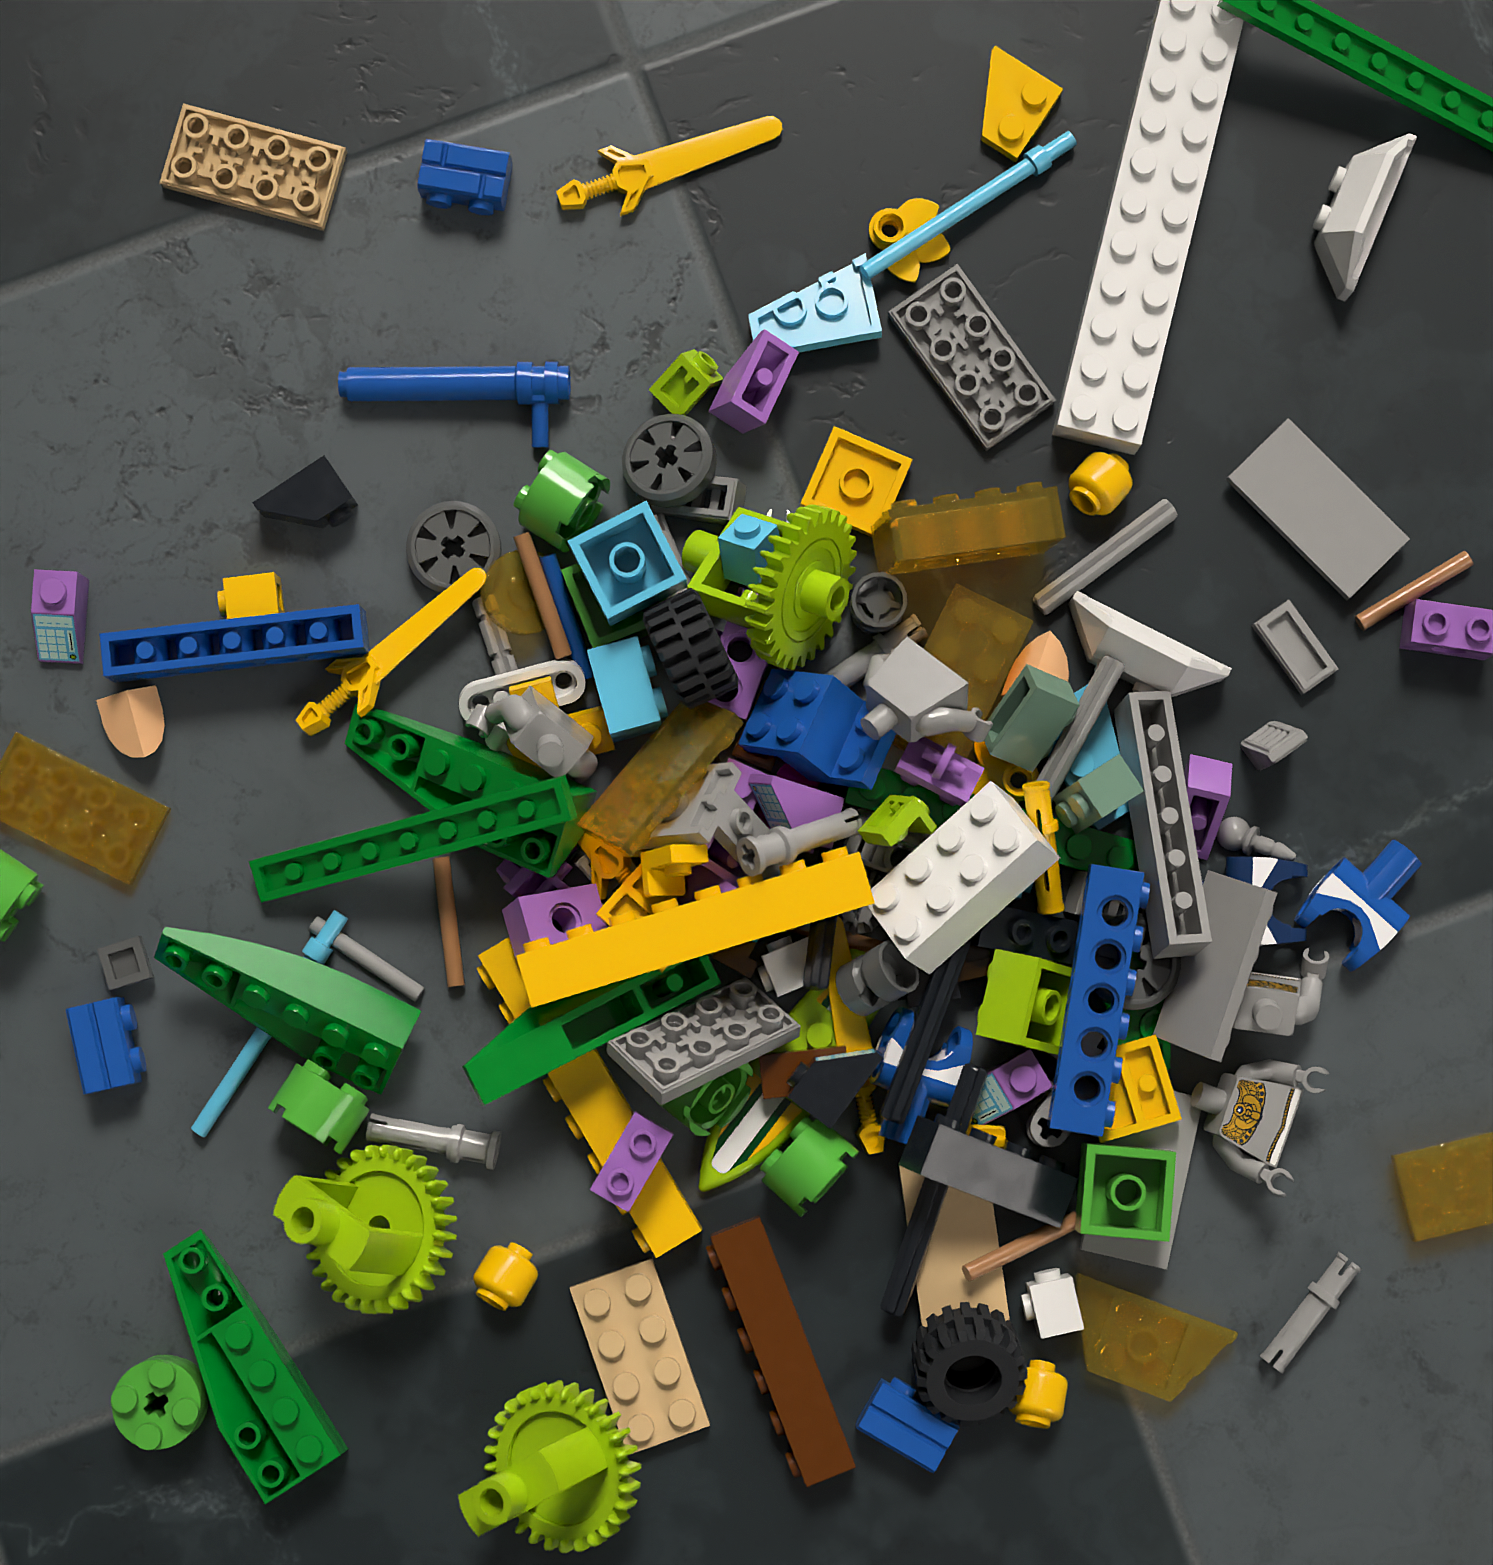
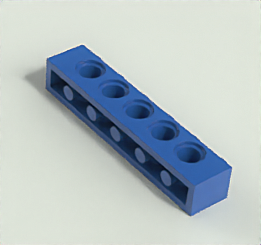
[99,604,370,683]
[1047,864,1150,1137]

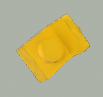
[640,845,709,897]

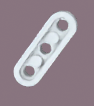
[459,658,586,721]

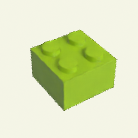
[975,949,1072,1055]

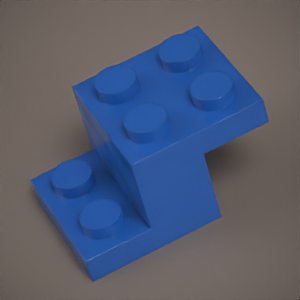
[738,669,896,790]

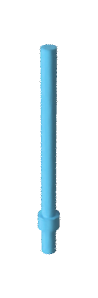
[860,131,1077,280]
[191,910,348,1137]

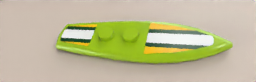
[698,949,879,1192]

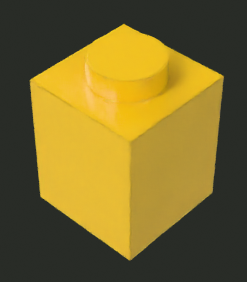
[218,572,285,619]

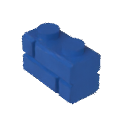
[417,139,513,216]
[65,997,146,1095]
[855,1377,959,1473]

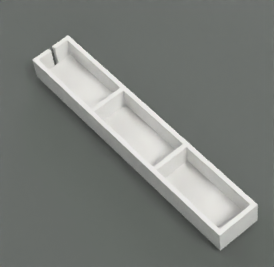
[1052,0,1244,455]

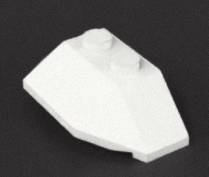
[1313,133,1417,301]
[1068,591,1232,697]

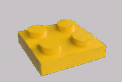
[800,426,913,540]

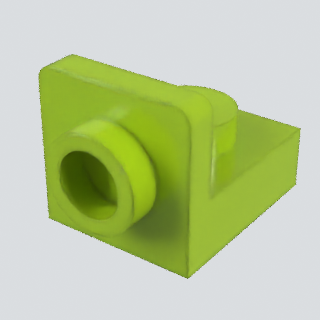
[649,349,723,416]
[858,795,937,847]

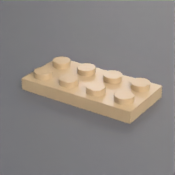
[570,1258,710,1454]

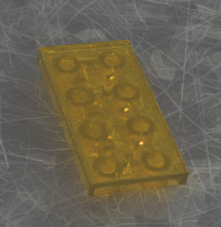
[577,702,743,857]
[0,732,171,885]
[1391,1131,1493,1242]

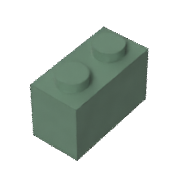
[984,664,1080,772]
[1052,754,1144,834]

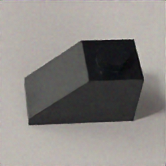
[252,455,358,528]

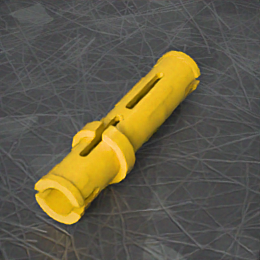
[1022,781,1065,914]

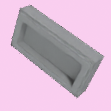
[1252,600,1338,695]

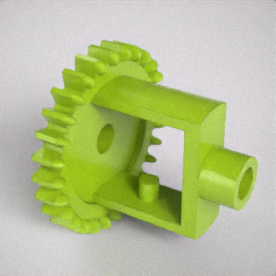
[682,504,857,670]
[273,1144,457,1314]
[458,1380,641,1553]

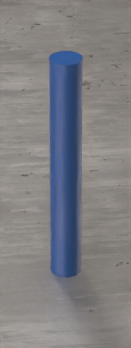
[539,553,594,679]

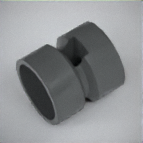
[849,572,907,635]
[836,940,919,1016]

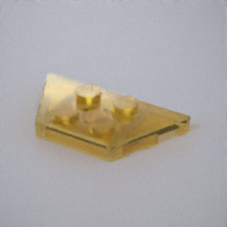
[1075,1272,1238,1402]

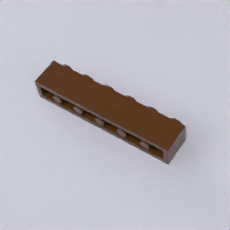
[706,1215,856,1487]

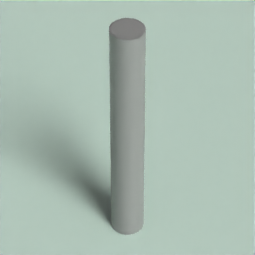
[308,916,425,1002]

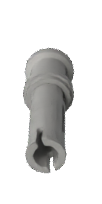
[736,808,862,876]
[366,1113,501,1170]

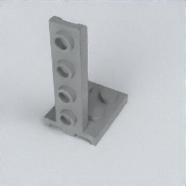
[621,762,810,931]

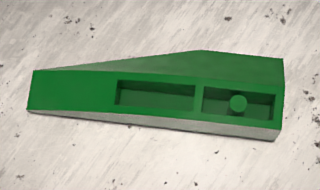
[344,704,597,878]
[154,927,421,1095]
[462,954,721,1106]
[163,1229,348,1504]

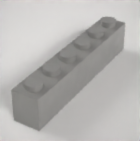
[1113,691,1212,959]

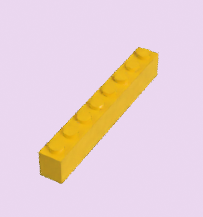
[516,846,875,1008]
[476,937,702,1258]

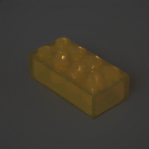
[871,482,1066,575]
[891,583,1034,759]

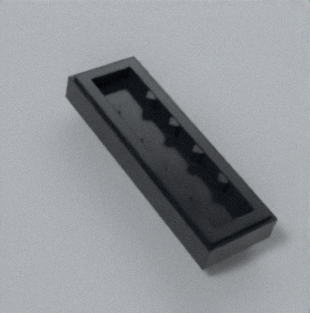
[971,907,1079,965]

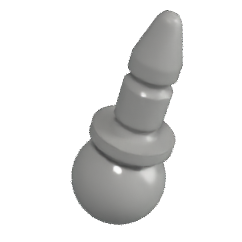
[1217,817,1296,861]

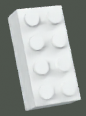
[867,781,1060,974]

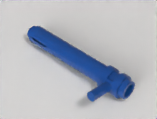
[338,362,571,448]

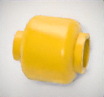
[1068,452,1132,516]
[473,1242,538,1311]
[1008,1360,1068,1428]

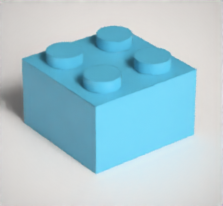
[568,501,688,626]
[587,636,668,743]

